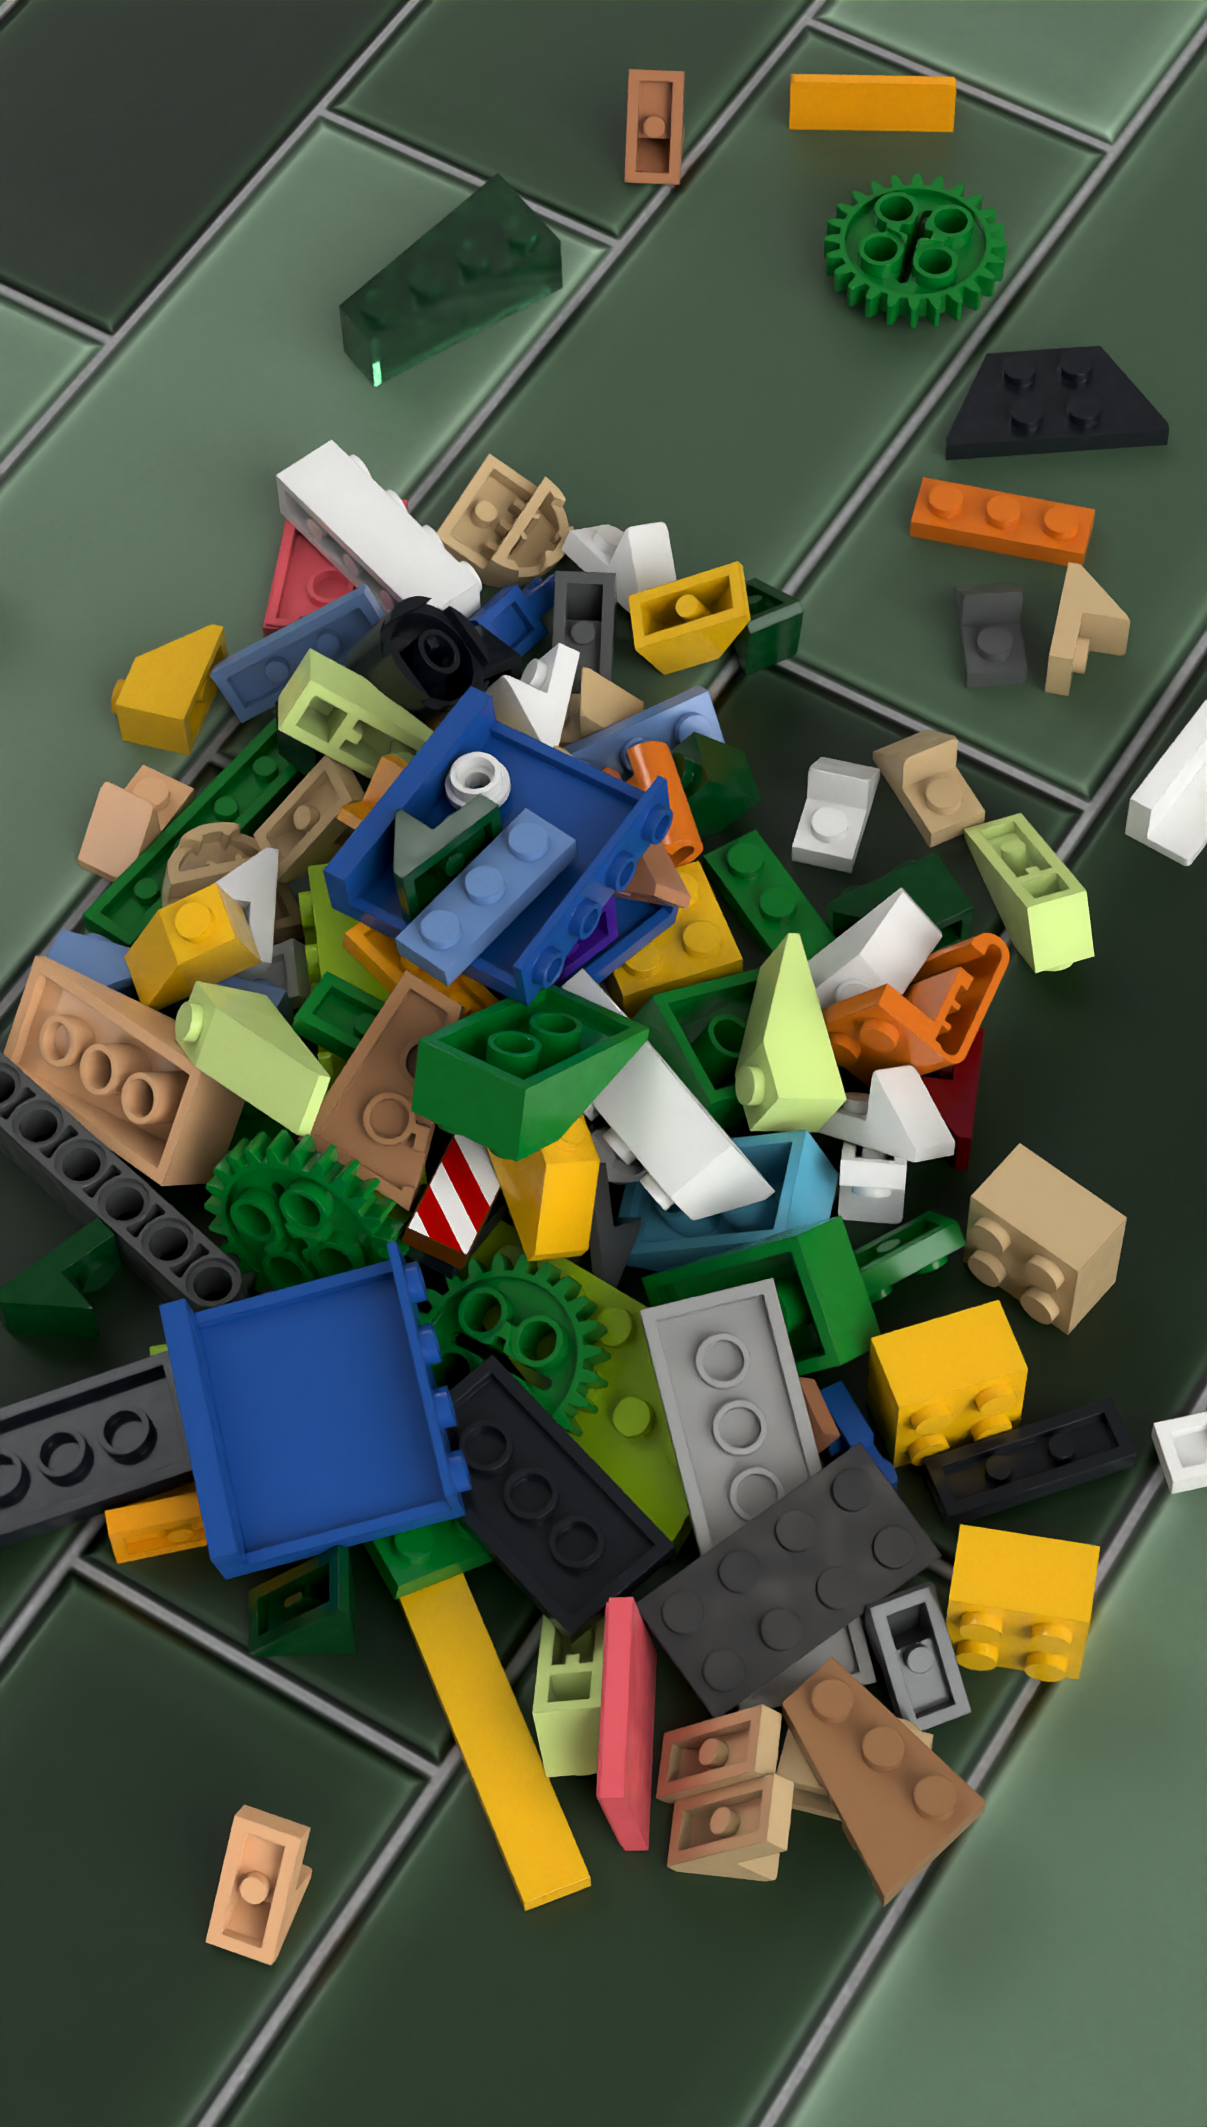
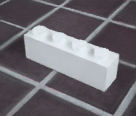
[276,440,482,619]

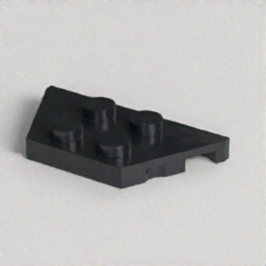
[945,346,1169,460]

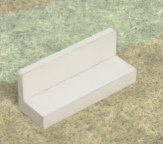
[1125,699,1207,866]

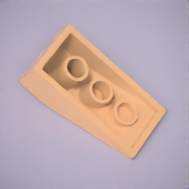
[3,956,245,1186]

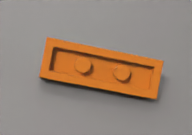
[910,477,1095,566]

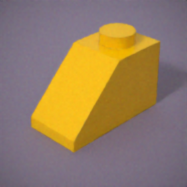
[628,561,751,675]
[111,624,228,756]
[124,883,262,1011]
[486,1113,600,1261]

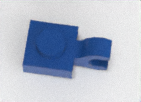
[468,574,555,657]
[820,1381,897,1491]

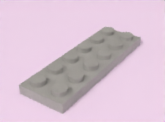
[639,1278,877,1711]

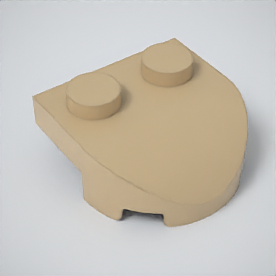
[436,453,574,588]
[161,822,304,944]

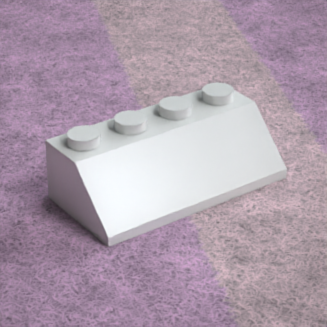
[561,968,775,1221]

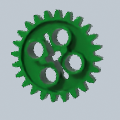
[823,173,1007,328]
[204,1130,410,1292]
[419,1253,611,1437]

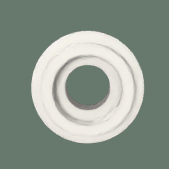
[445,752,511,810]

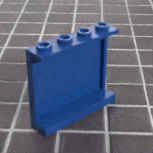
[323,686,673,1007]
[159,1241,472,1580]

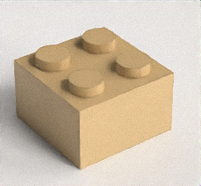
[963,1143,1127,1335]

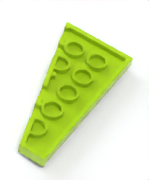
[457,1220,693,1561]

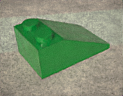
[632,968,849,1130]
[411,984,650,1162]
[641,1215,881,1376]

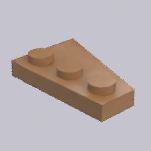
[298,970,465,1213]
[781,1657,986,1907]

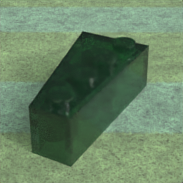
[339,173,563,387]

